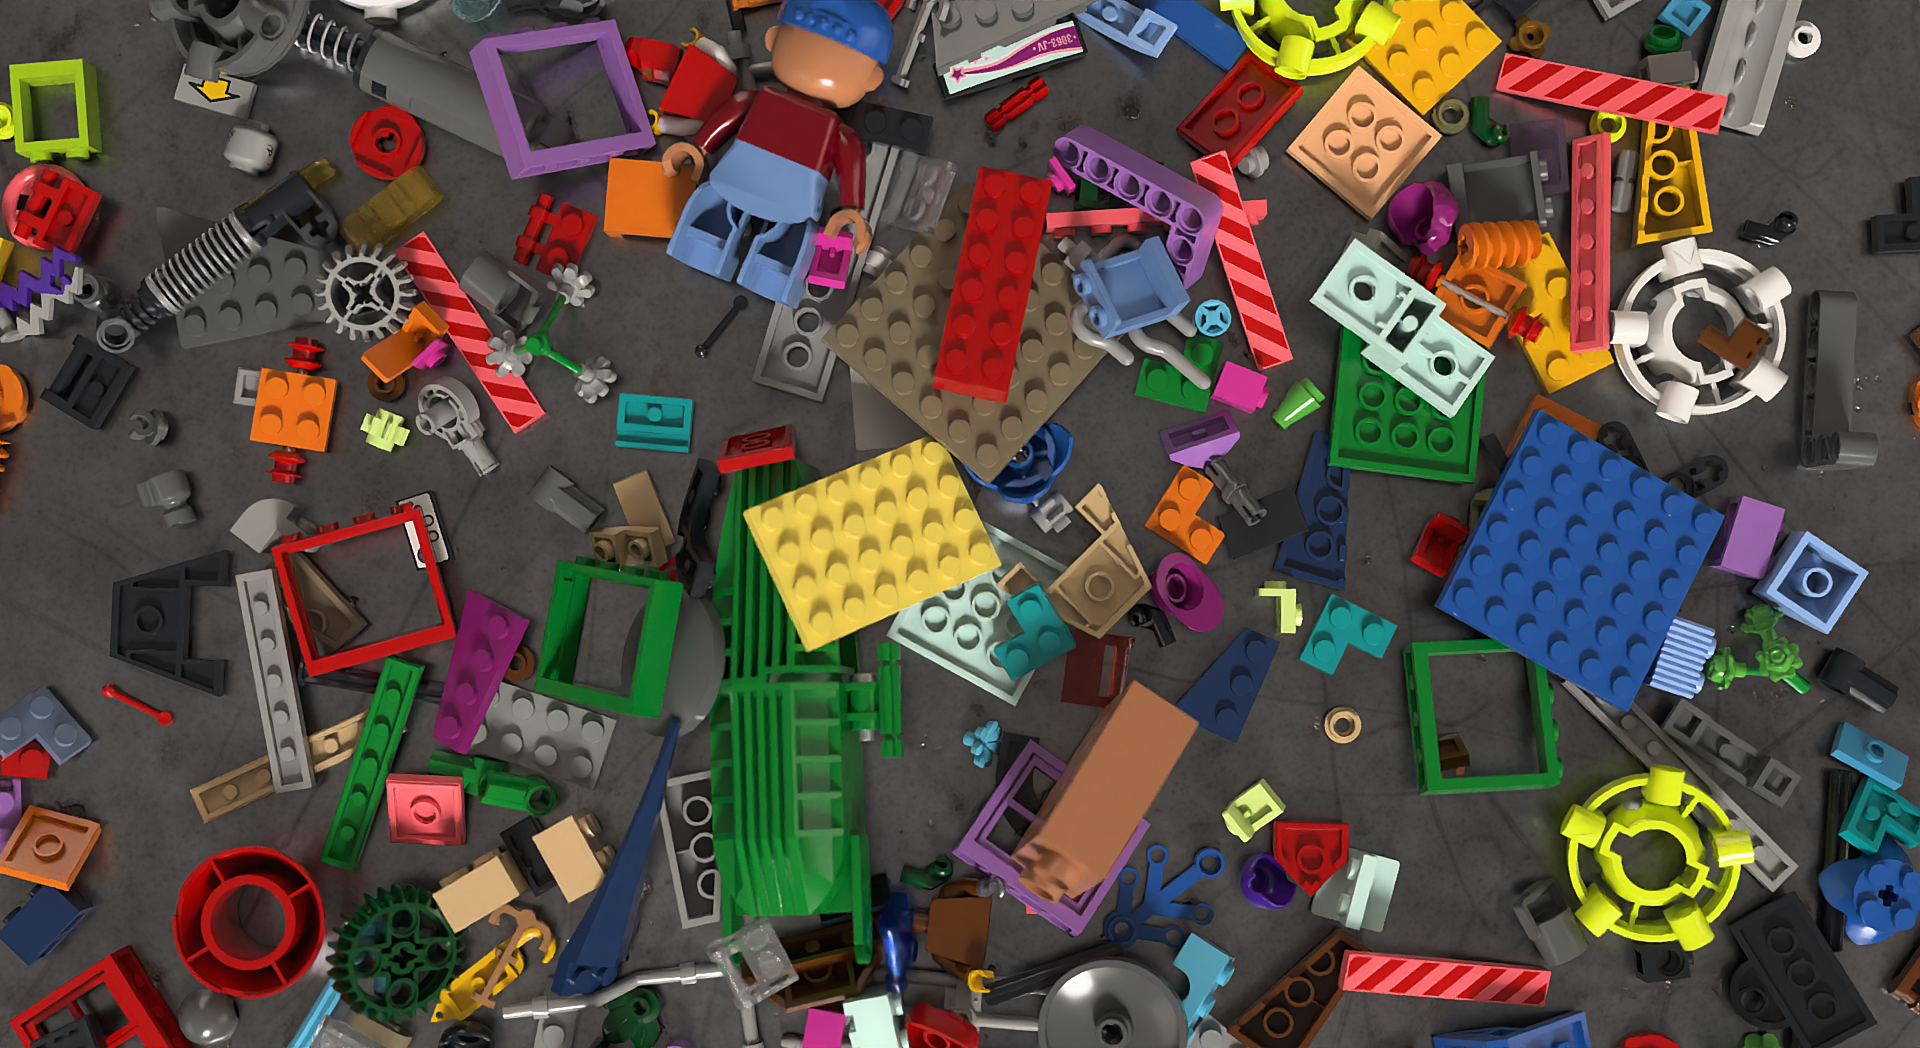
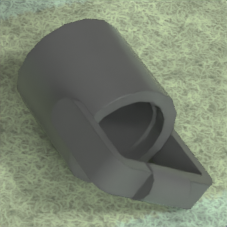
[459,251,545,333]
[1513,878,1590,966]

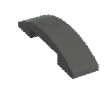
[1660,697,1802,807]

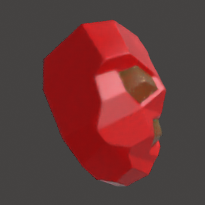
[625,37,684,86]

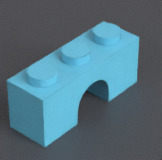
[1173,933,1235,1047]

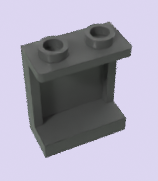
[1447,150,1554,237]

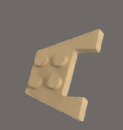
[996,483,1152,639]

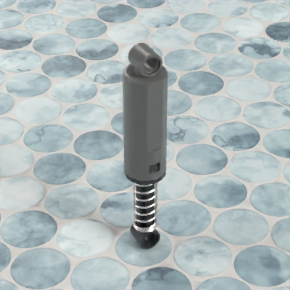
[227,0,576,158]

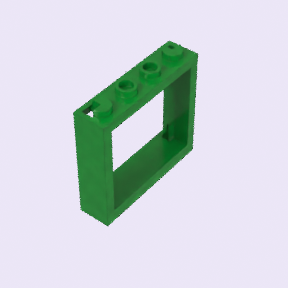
[534,556,684,718]
[1403,639,1563,796]

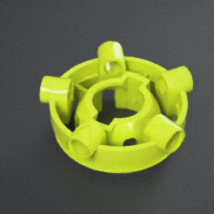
[1220,0,1402,80]
[1560,765,1754,951]

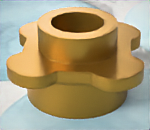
[1509,16,1551,58]

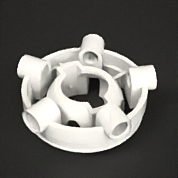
[1610,237,1791,424]

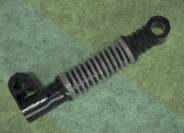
[96,170,338,353]

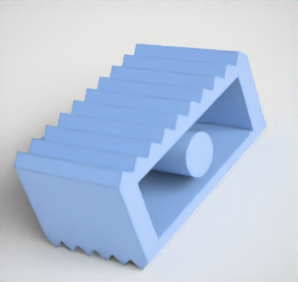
[1642,616,1716,699]

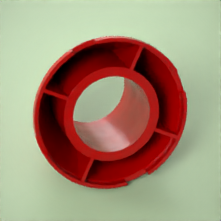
[172,846,326,999]

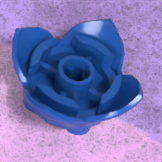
[962,423,1074,504]
[1817,835,1920,945]

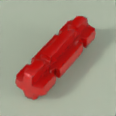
[984,76,1049,132]

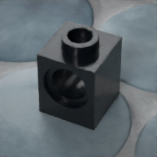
[1631,939,1694,983]

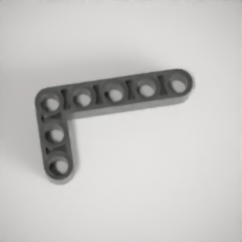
[1801,290,1878,470]

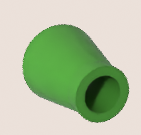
[1270,376,1326,429]

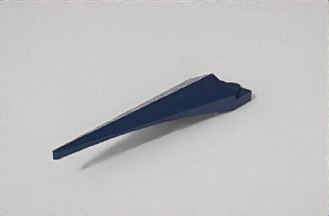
[550,718,681,997]

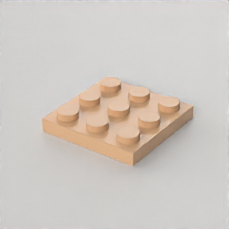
[1286,65,1442,221]

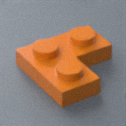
[1144,464,1225,565]

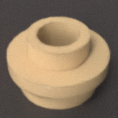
[1324,706,1361,743]

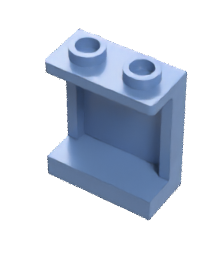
[1071,236,1191,340]

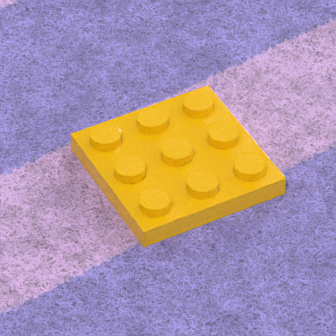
[1346,0,1502,118]

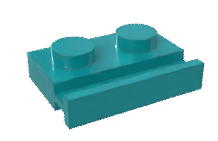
[615,393,694,453]

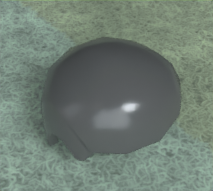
[178,988,239,1045]

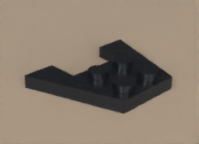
[110,550,229,697]

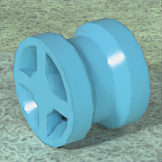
[1192,299,1231,339]

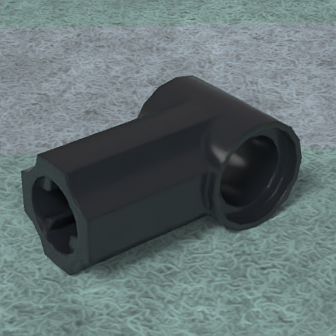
[1817,647,1899,714]

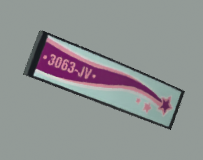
[932,18,1088,100]

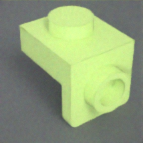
[1255,581,1302,633]
[1222,778,1286,842]

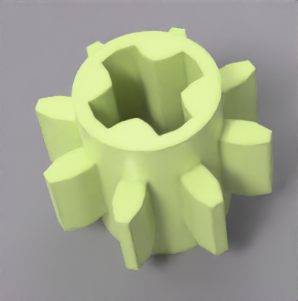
[360,408,410,452]

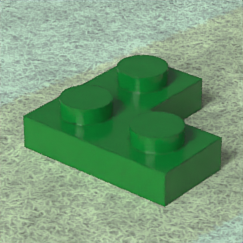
[1134,334,1224,413]

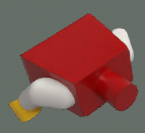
[647,27,739,136]

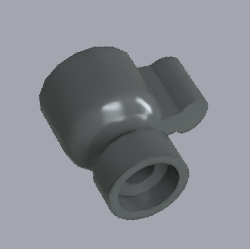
[73,273,121,325]
[136,469,196,528]

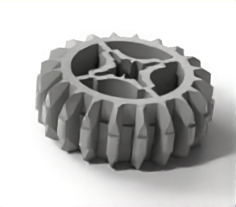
[315,242,418,343]

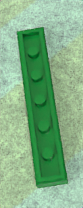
[319,654,425,873]

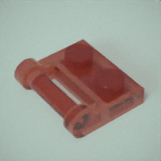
[1060,629,1136,708]

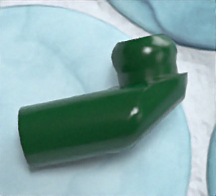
[1471,96,1510,146]
[899,857,953,891]

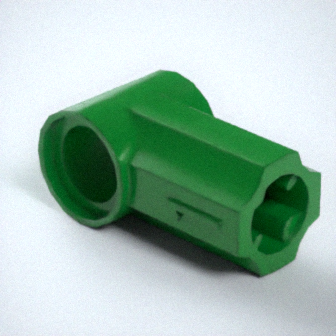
[426,749,505,796]
[477,769,557,817]

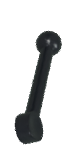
[695,295,748,358]

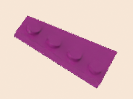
[432,589,530,754]

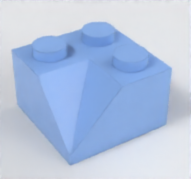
[1751,531,1869,634]

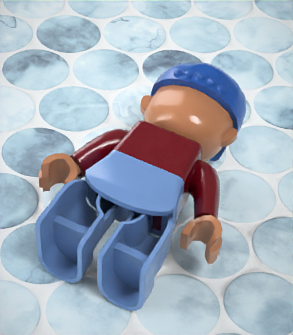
[662,0,894,310]

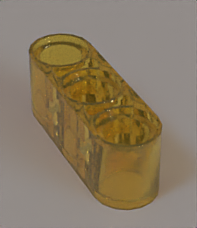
[338,165,443,254]

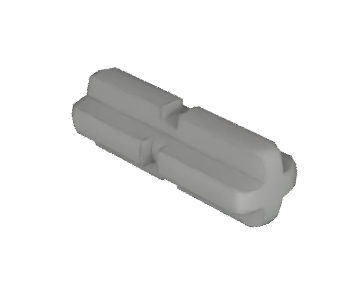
[1611,149,1639,213]

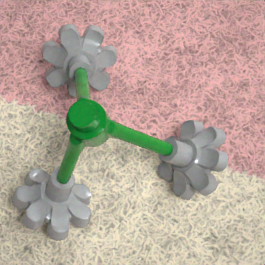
[485,263,617,403]

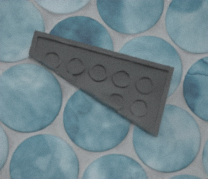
[931,0,1100,76]

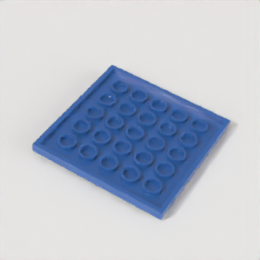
[1434,409,1725,712]

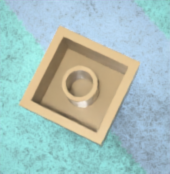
[532,808,616,903]
[432,847,530,933]

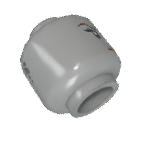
[223,119,278,176]

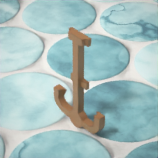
[471,905,553,1009]

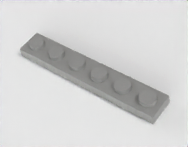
[235,568,316,794]

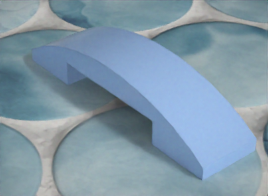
[1070,0,1178,58]

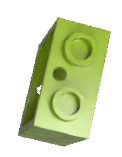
[9,59,102,164]

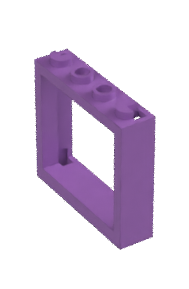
[469,17,656,180]

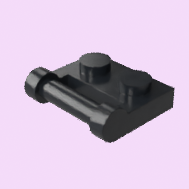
[40,334,135,430]

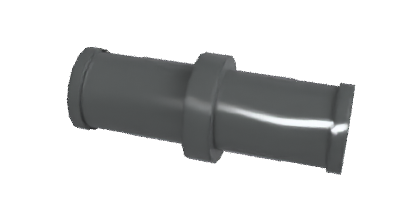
[1205,457,1267,526]

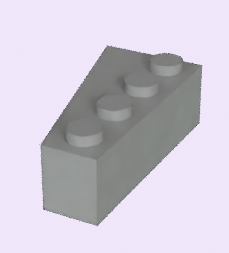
[660,768,721,929]

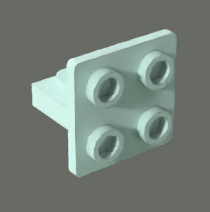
[1310,847,1400,932]

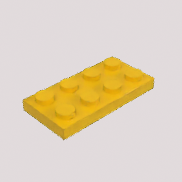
[1498,232,1614,395]

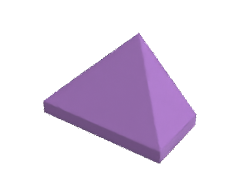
[1159,409,1240,472]

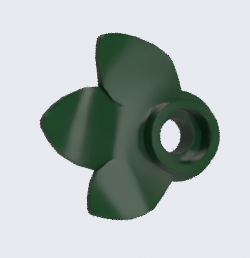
[602,986,662,1048]

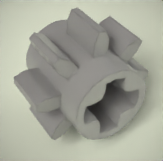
[1028,489,1073,533]

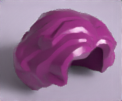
[1387,179,1459,255]

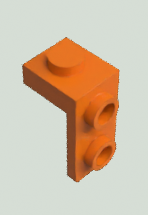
[361,301,450,383]

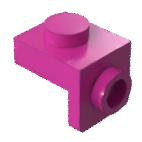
[808,227,853,289]

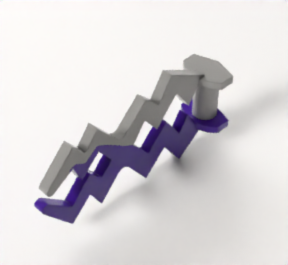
[0,246,83,343]

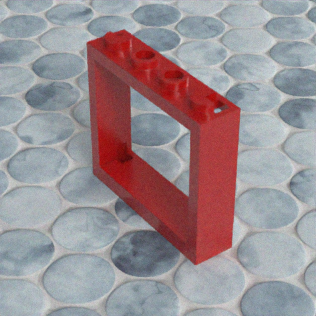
[271,502,458,677]

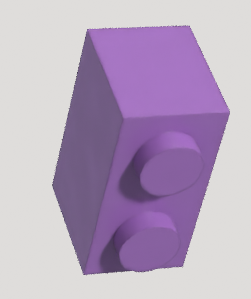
[1709,495,1785,580]

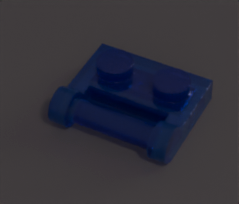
[878,892,918,993]

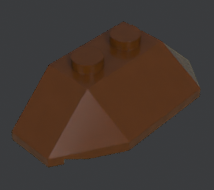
[740,914,889,1013]

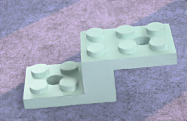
[1310,239,1495,418]

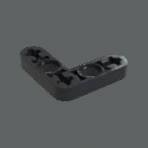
[1596,421,1729,498]

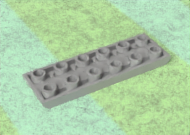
[1696,0,1802,136]

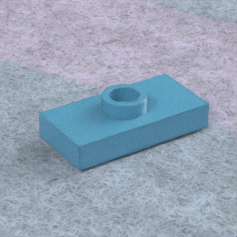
[1830,721,1909,791]

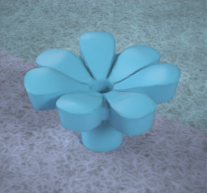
[963,721,1002,768]

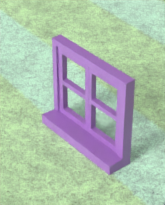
[952,739,1151,938]

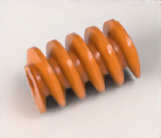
[1457,220,1542,270]

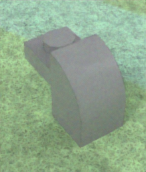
[230,499,322,554]

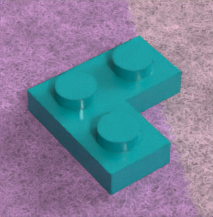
[993,581,1077,681]
[1297,593,1397,675]
[1838,775,1920,856]

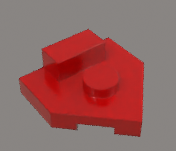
[1273,821,1349,896]

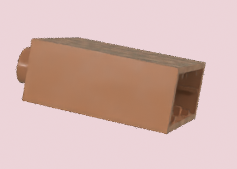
[1010,680,1199,903]

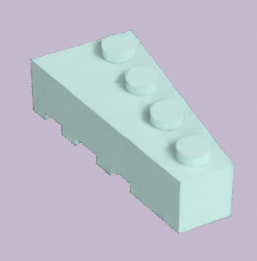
[843,983,911,1048]

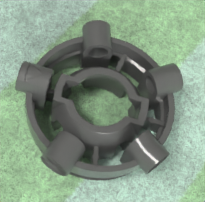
[148,0,310,83]

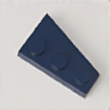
[1174,627,1280,743]

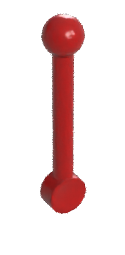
[101,683,174,726]

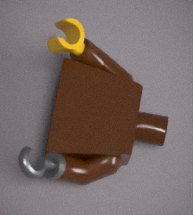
[906,877,1007,993]

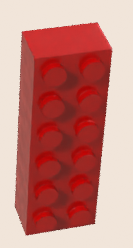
[933,166,1053,404]

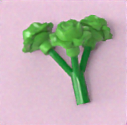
[1706,603,1811,694]

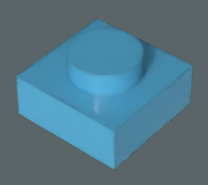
[1657,0,1712,40]

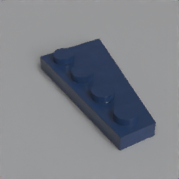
[1273,430,1350,592]

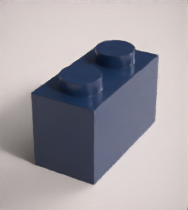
[0,883,93,966]

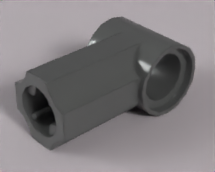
[527,465,605,534]

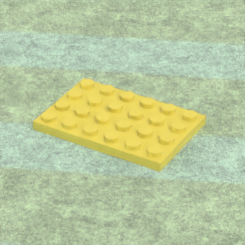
[743,435,1002,652]

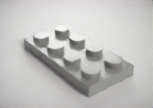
[470,681,619,790]

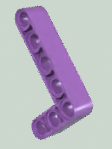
[1053,125,1223,289]

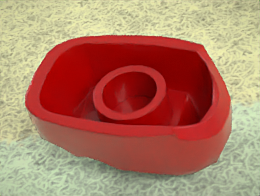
[905,1001,980,1048]

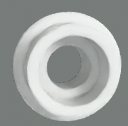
[1787,21,1821,58]

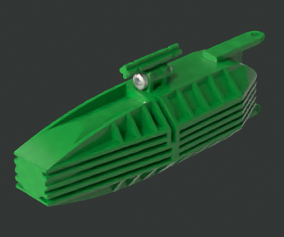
[709,459,904,967]

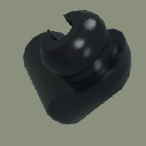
[1740,211,1798,246]
[1128,603,1176,648]

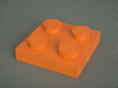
[0,805,102,891]

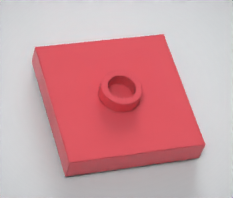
[386,773,466,846]

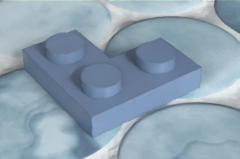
[0,685,92,766]

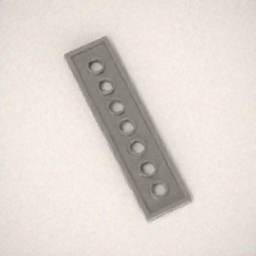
[752,143,900,403]

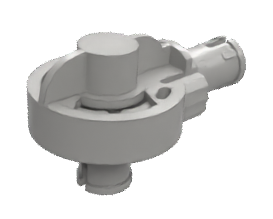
[416,376,500,477]

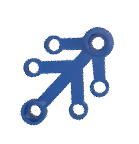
[1103,843,1225,948]

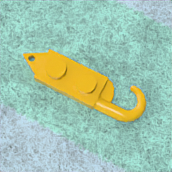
[431,927,556,1023]

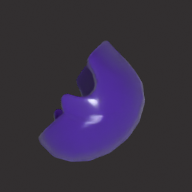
[1240,852,1296,909]

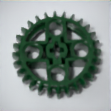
[325,883,466,1024]

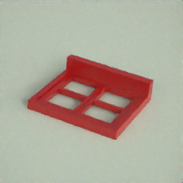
[9,945,193,1048]

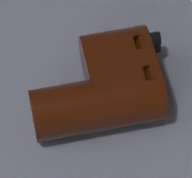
[1695,317,1773,372]

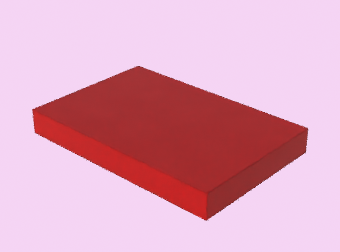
[1175,49,1304,170]
[717,424,796,474]

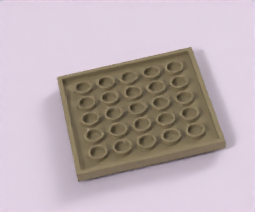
[822,181,1125,485]

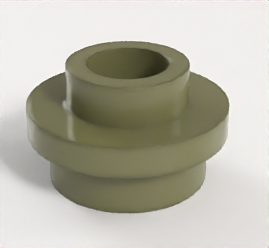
[1432,97,1469,134]

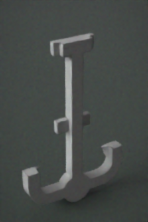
[890,0,949,88]

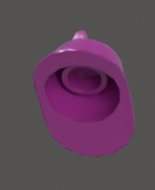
[1148,552,1224,632]

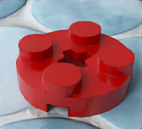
[349,105,426,180]

